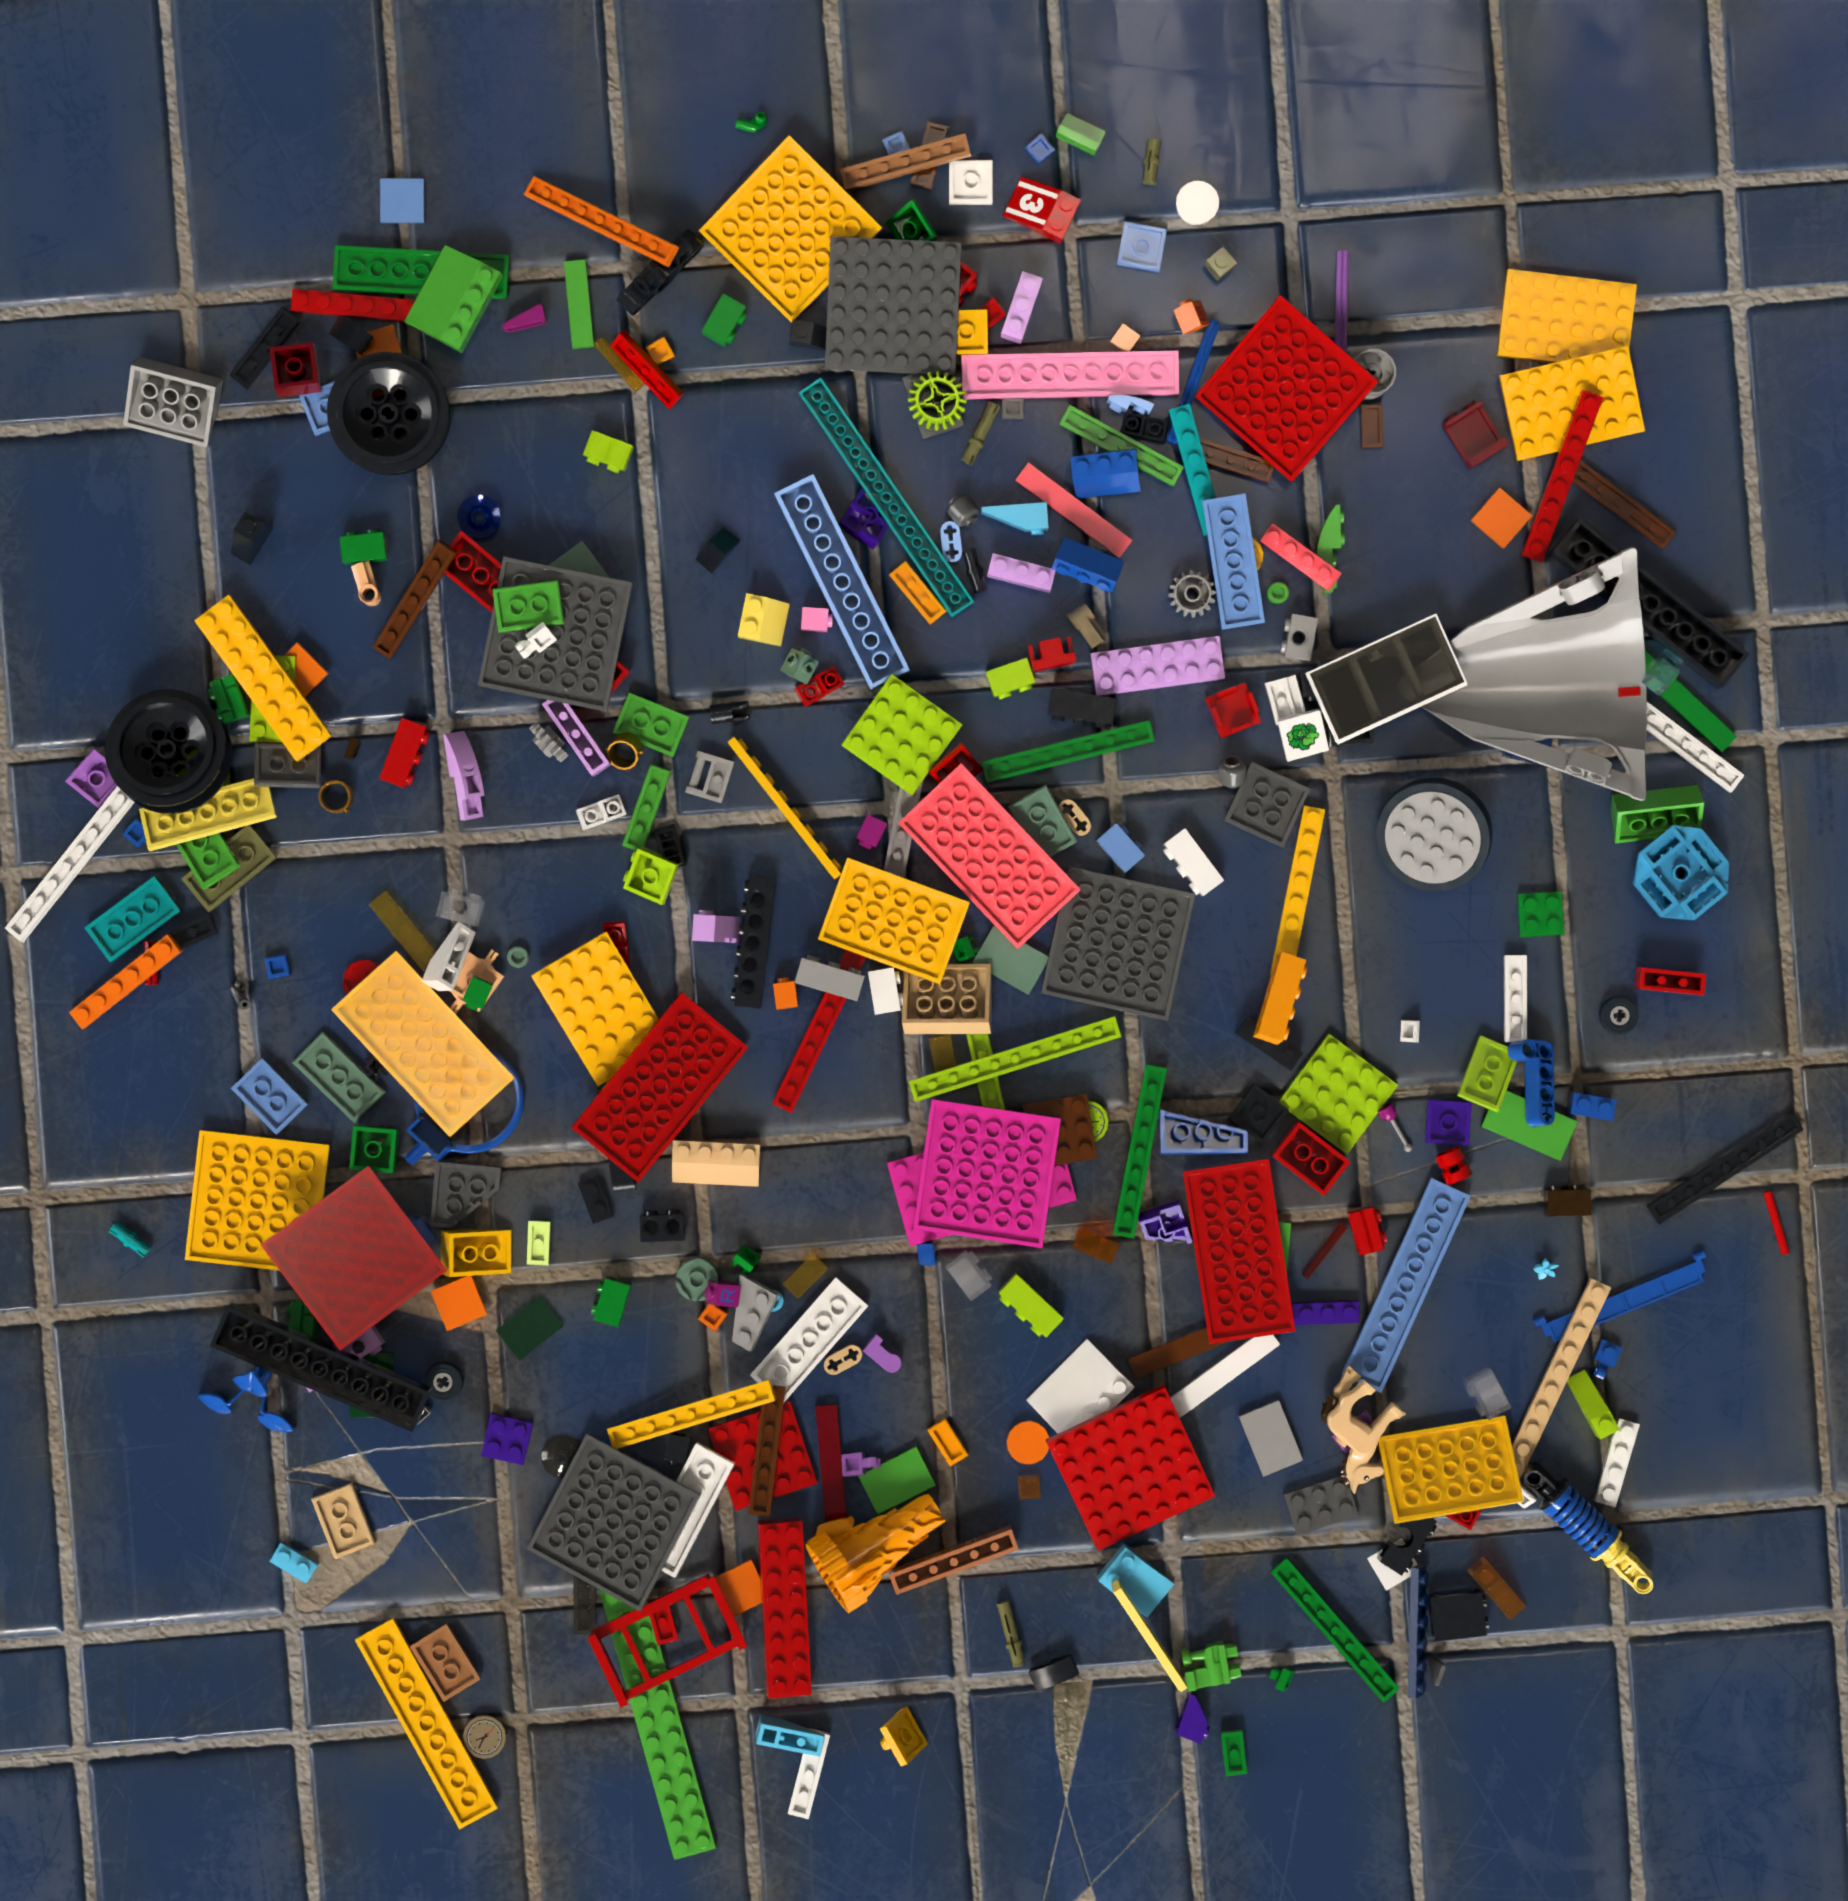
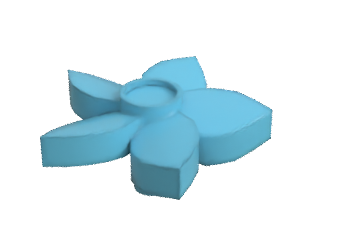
[1533,1258,1559,1280]

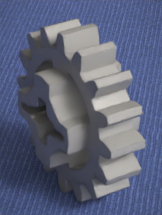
[529,721,569,762]

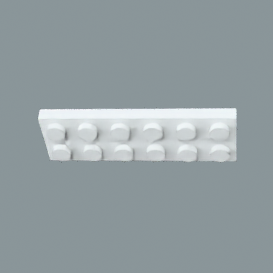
[750,1277,868,1402]
[662,1442,735,1578]

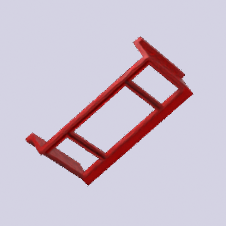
[587,1573,747,1708]

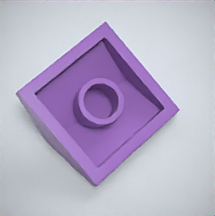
[65,748,117,808]

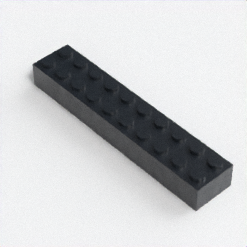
[1548,518,1750,690]
[210,1303,433,1432]

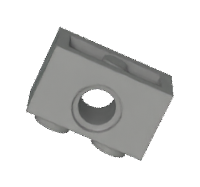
[1280,614,1318,663]

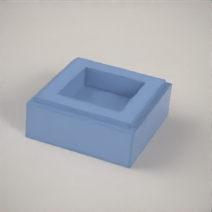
[882,131,910,155]

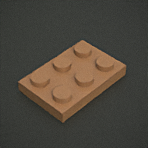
[410,1622,482,1702]

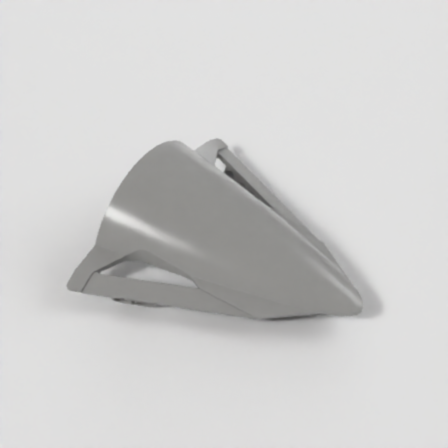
[1396,546,1647,801]

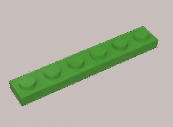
[1059,405,1184,487]

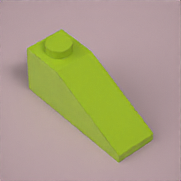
[1567,1369,1620,1440]

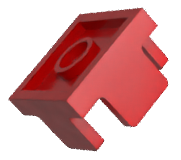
[1027,636,1076,673]
[1205,682,1261,739]

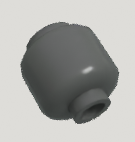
[947,494,979,527]
[1218,755,1247,789]

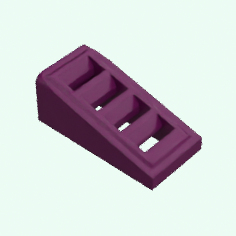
[502,303,547,333]

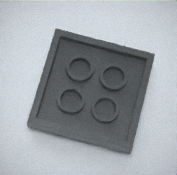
[1224,762,1310,848]

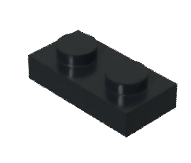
[169,913,219,950]
[578,1175,614,1224]

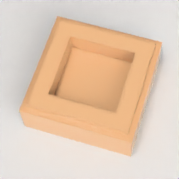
[1110,324,1140,352]

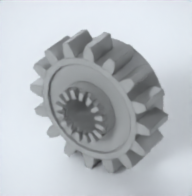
[1168,570,1216,618]

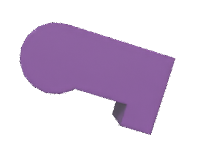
[862,1332,901,1373]

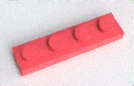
[1260,523,1342,591]

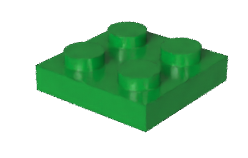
[1517,892,1564,937]

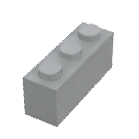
[794,955,865,1001]

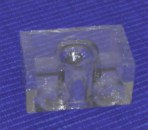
[436,888,487,927]

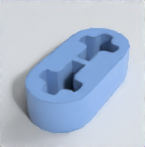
[940,521,962,563]

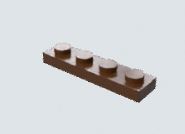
[1199,438,1274,483]

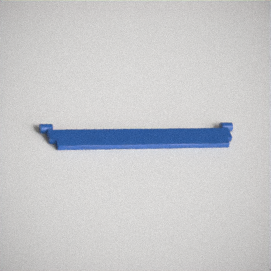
[1533,1250,1706,1343]

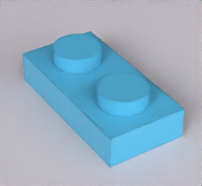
[269,1542,319,1584]

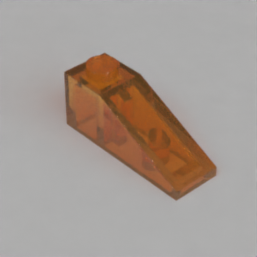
[1467,1557,1526,1620]

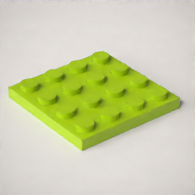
[841,674,963,795]
[1278,1033,1398,1154]

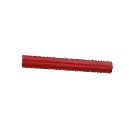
[1763,1190,1790,1255]

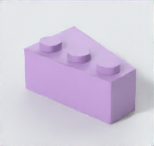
[692,910,740,943]

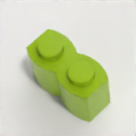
[583,430,634,474]

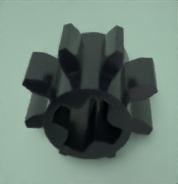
[363,1055,388,1080]

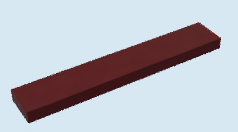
[815,1404,847,1523]

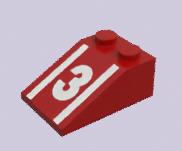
[1003,177,1081,244]

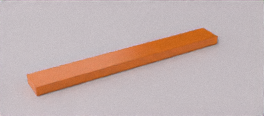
[524,176,679,267]

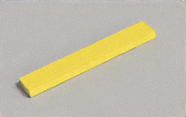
[1111,1579,1187,1692]

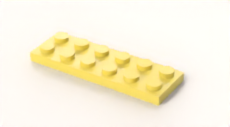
[139,778,277,851]

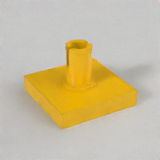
[880,1706,928,1766]

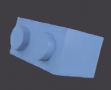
[1096,823,1145,873]

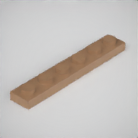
[840,133,972,192]

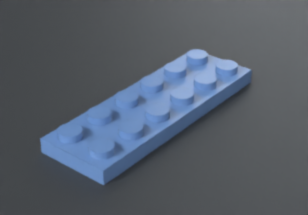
[1202,493,1265,630]

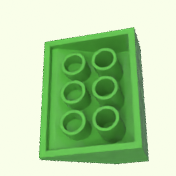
[404,245,503,353]

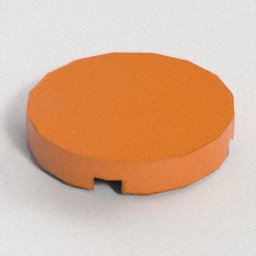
[1007,1420,1049,1464]

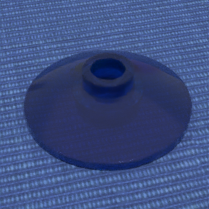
[457,495,501,539]

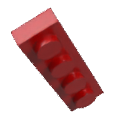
[610,330,684,409]

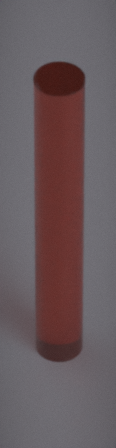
[1301,1223,1347,1279]

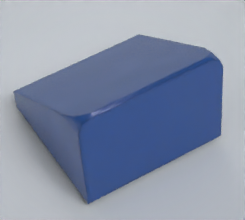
[917,1242,936,1266]

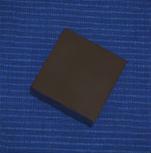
[343,737,362,761]

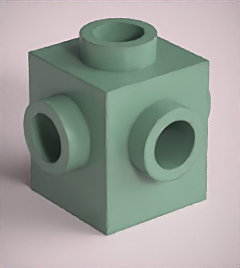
[780,648,819,685]

